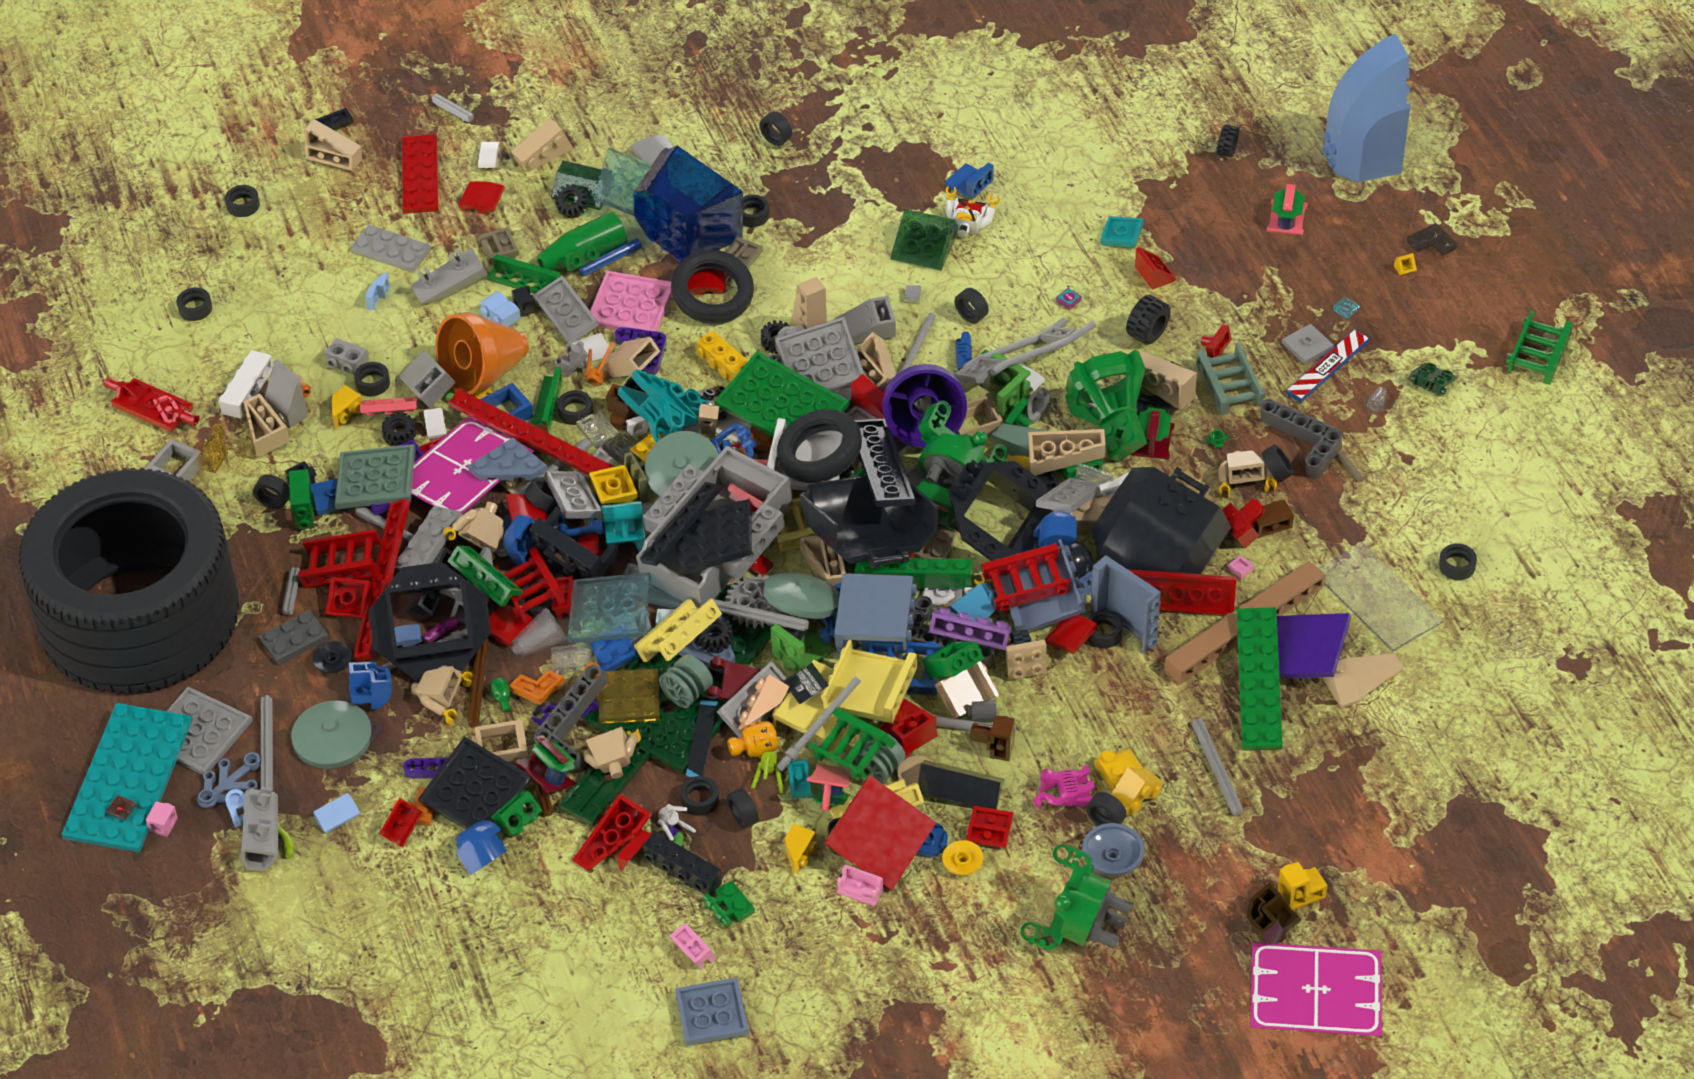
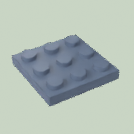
[675,977,749,1046]

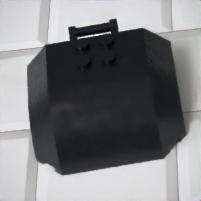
[1090,467,1231,574]
[800,475,939,569]

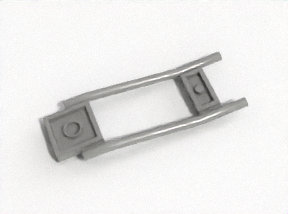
[954,317,1096,385]

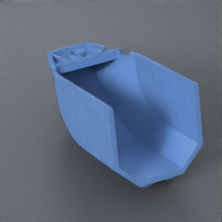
[1322,34,1410,182]

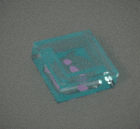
[1333,297,1359,319]

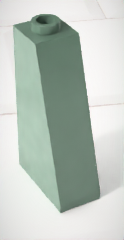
[992,423,1054,471]

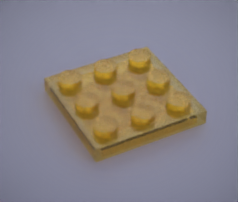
[599,669,660,724]

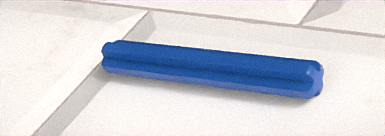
[579,239,642,276]

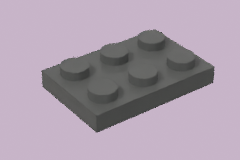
[258,610,329,665]

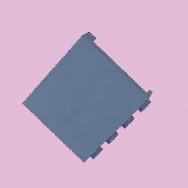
[999,539,1087,633]
[1090,555,1161,653]
[834,573,917,650]

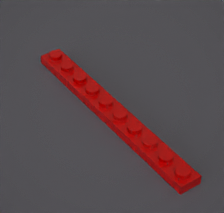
[449,389,616,476]
[353,498,410,662]

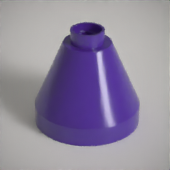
[882,364,967,447]

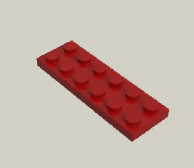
[402,134,439,214]
[1127,569,1237,615]

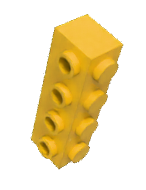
[696,331,749,382]

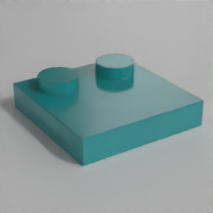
[1100,216,1144,248]

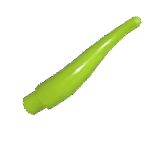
[278,824,294,859]

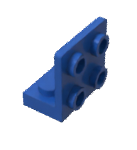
[945,162,994,200]

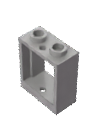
[145,439,204,481]

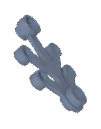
[197,752,261,808]

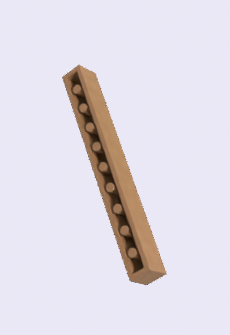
[1164,561,1325,685]

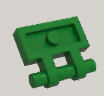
[703,880,755,927]

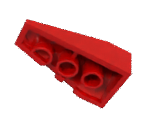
[572,794,652,871]

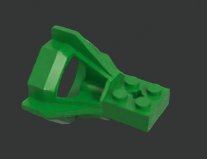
[1065,350,1148,462]

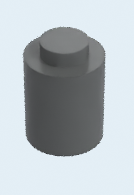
[968,700,997,721]

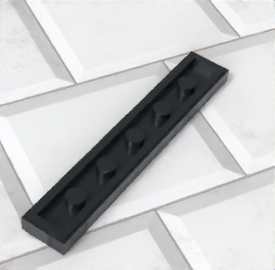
[640,482,722,566]

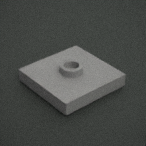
[1282,324,1334,365]

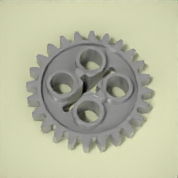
[726,574,783,628]

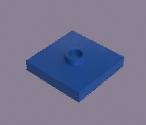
[311,479,355,516]

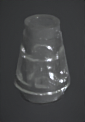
[1366,387,1387,412]

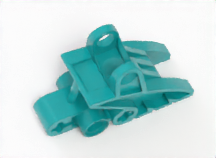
[618,369,710,443]
[602,501,646,552]

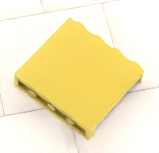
[821,640,917,723]
[772,660,864,754]

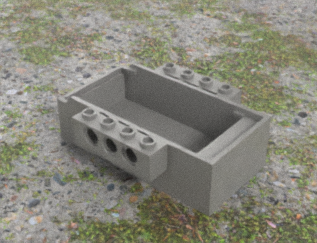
[636,446,793,609]

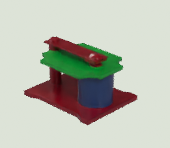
[1131,407,1175,460]
[515,735,577,794]

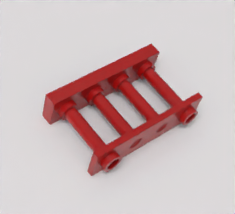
[298,529,382,589]
[982,543,1071,612]
[495,547,566,623]

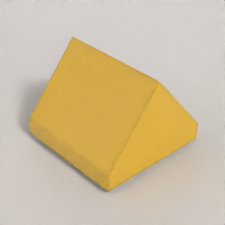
[1394,253,1417,275]

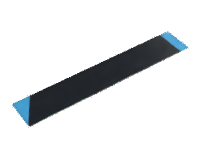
[686,700,717,777]

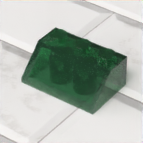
[551,160,613,210]

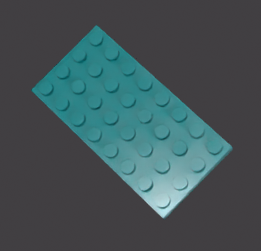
[61,703,193,853]

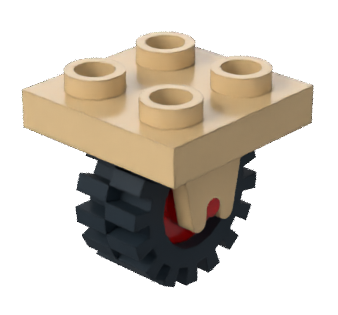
[1006,629,1047,680]

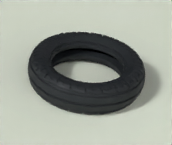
[671,250,754,324]
[777,409,862,483]

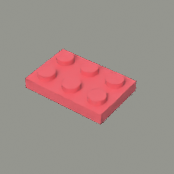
[360,397,419,416]

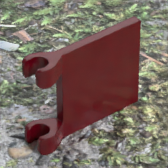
[706,656,761,700]

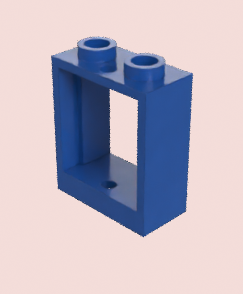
[481,382,534,433]

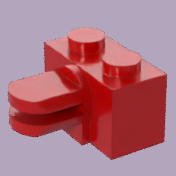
[1222,499,1265,548]
[891,709,938,756]

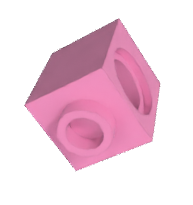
[146,802,178,837]

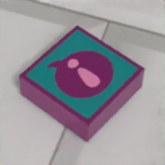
[1056,288,1082,310]

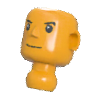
[727,720,778,758]

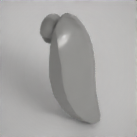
[1025,387,1049,424]

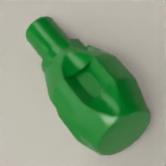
[491,678,511,713]

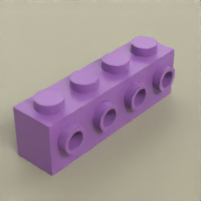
[929,607,1012,650]

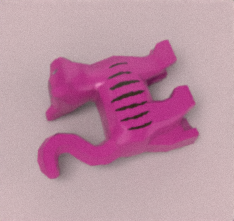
[1034,765,1095,808]

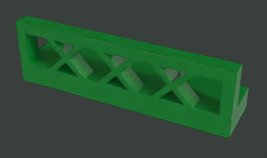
[488,254,561,294]
[531,367,563,434]
[447,546,523,606]

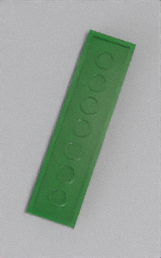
[1236,607,1283,751]

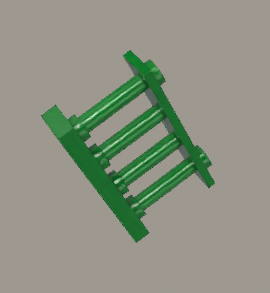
[1506,311,1573,385]
[808,707,896,781]

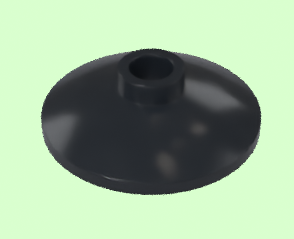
[312,641,352,673]

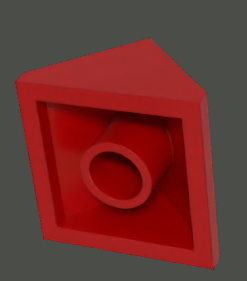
[1135,246,1177,290]

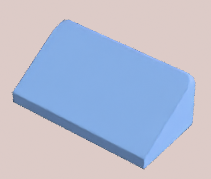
[314,793,360,834]

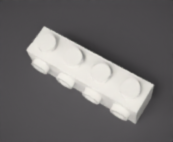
[218,350,273,419]

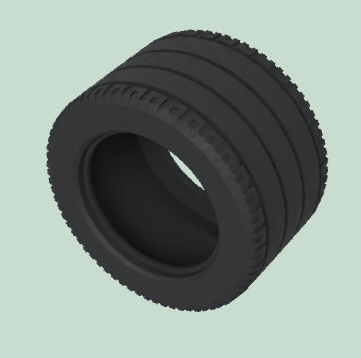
[19,468,239,694]

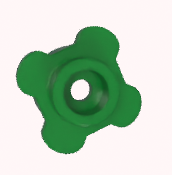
[1206,429,1228,448]

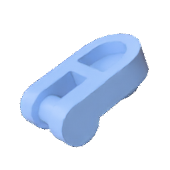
[225,789,245,828]

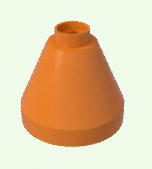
[435,312,529,395]

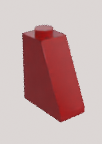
[851,374,884,419]

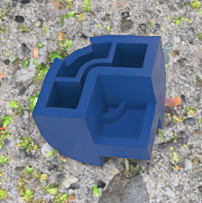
[1033,511,1077,548]
[503,515,535,570]
[348,662,392,710]
[455,820,507,875]

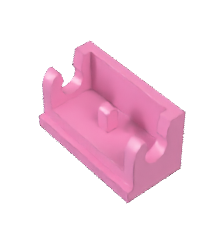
[837,865,883,907]
[669,923,716,969]

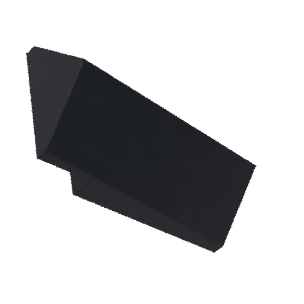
[918,760,1004,809]

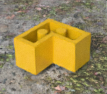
[1111,767,1164,815]
[1277,862,1327,910]

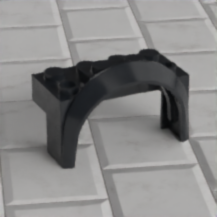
[529,508,619,584]

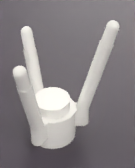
[658,804,696,841]

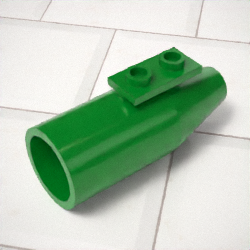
[536,211,627,272]

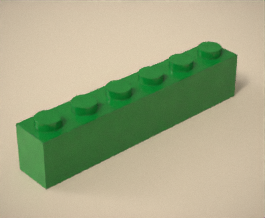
[855,558,974,589]

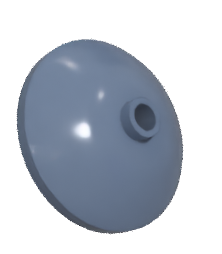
[1082,823,1145,876]

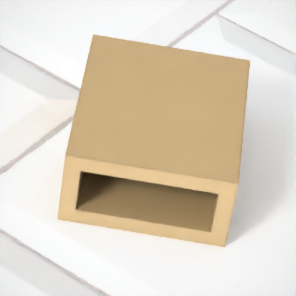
[604,337,660,378]

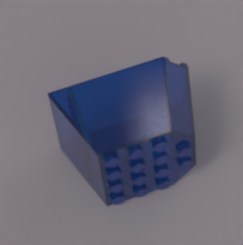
[633,145,743,261]

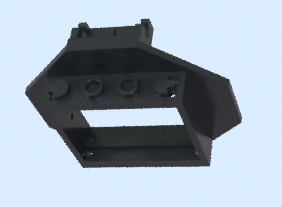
[948,459,1054,561]
[368,562,491,683]

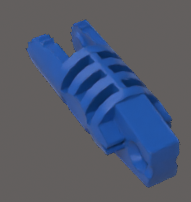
[955,331,972,370]

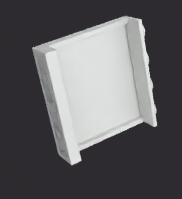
[767,418,843,491]

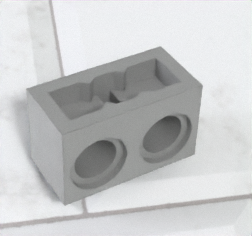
[324,338,369,375]

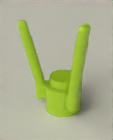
[751,752,784,794]

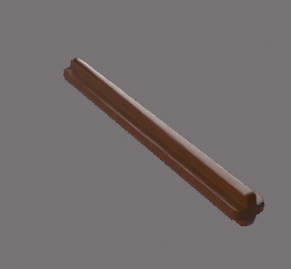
[468,637,489,727]

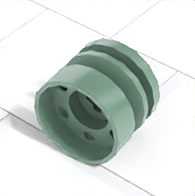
[659,654,713,708]
[852,734,905,784]

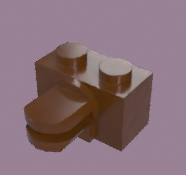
[605,384,647,430]
[969,715,1015,762]

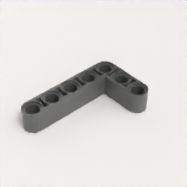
[1260,399,1342,479]
[909,596,994,670]
[534,665,608,773]

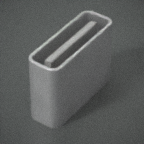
[904,285,921,303]

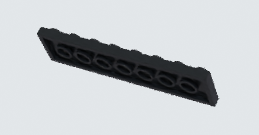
[855,418,915,508]

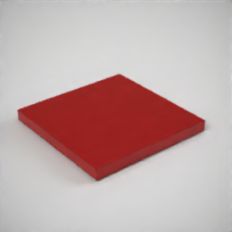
[824,775,937,891]

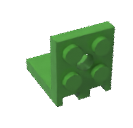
[991,352,1031,422]
[771,624,833,672]

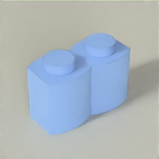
[480,291,521,326]

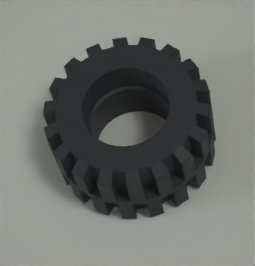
[1126,294,1171,345]

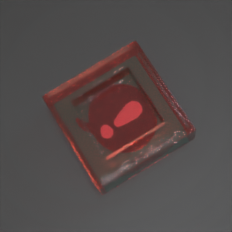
[107,795,136,821]

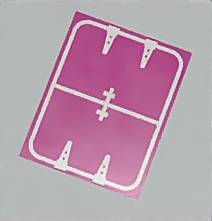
[411,416,534,514]
[1250,942,1382,1036]

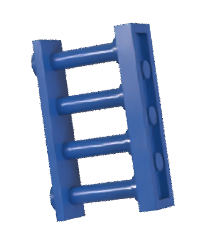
[861,640,940,696]

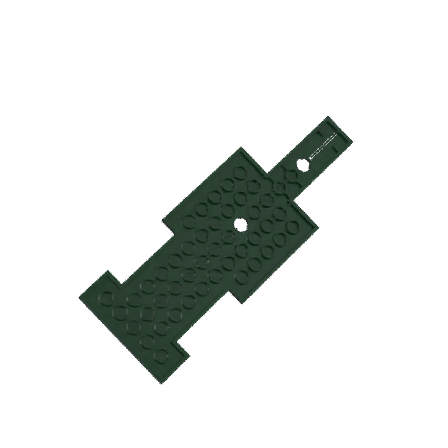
[559,576,811,827]

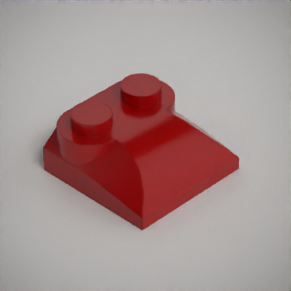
[325,577,371,619]

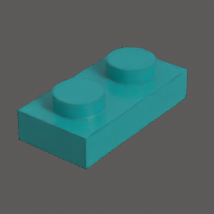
[788,760,811,799]

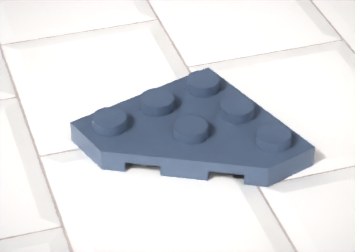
[468,438,548,481]
[677,616,735,674]

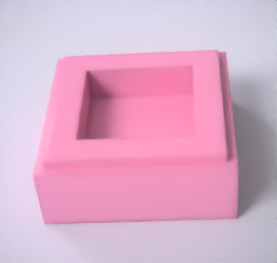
[1227,555,1254,580]

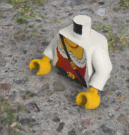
[946,186,1000,238]

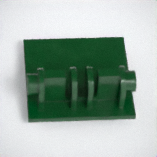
[1410,362,1458,396]

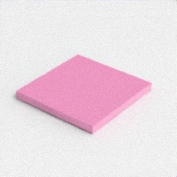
[590,271,672,332]

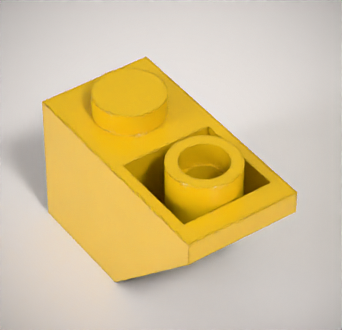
[332,385,362,429]
[784,824,818,874]

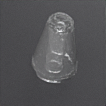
[511,608,567,658]

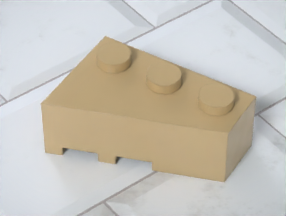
[304,119,362,171]
[856,332,896,393]
[244,394,290,458]

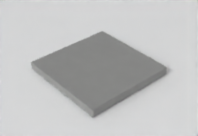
[775,316,865,392]
[166,687,253,775]

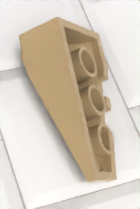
[1323,653,1403,708]

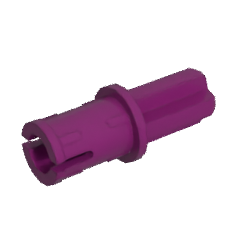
[422,616,459,644]

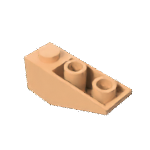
[738,674,789,730]

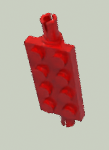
[103,376,200,433]

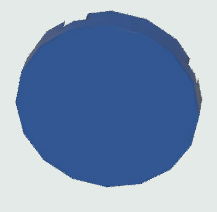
[916,823,948,858]

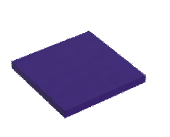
[1276,613,1351,679]

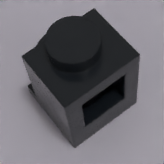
[511,285,535,317]

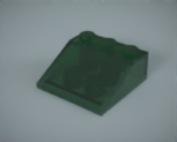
[890,209,959,271]

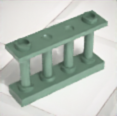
[1196,342,1266,416]

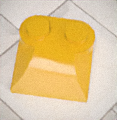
[589,465,638,504]
[1094,748,1143,791]

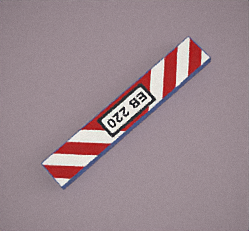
[1286,329,1369,403]

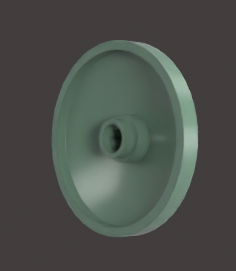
[645,431,719,497]
[763,572,840,619]
[291,701,372,769]

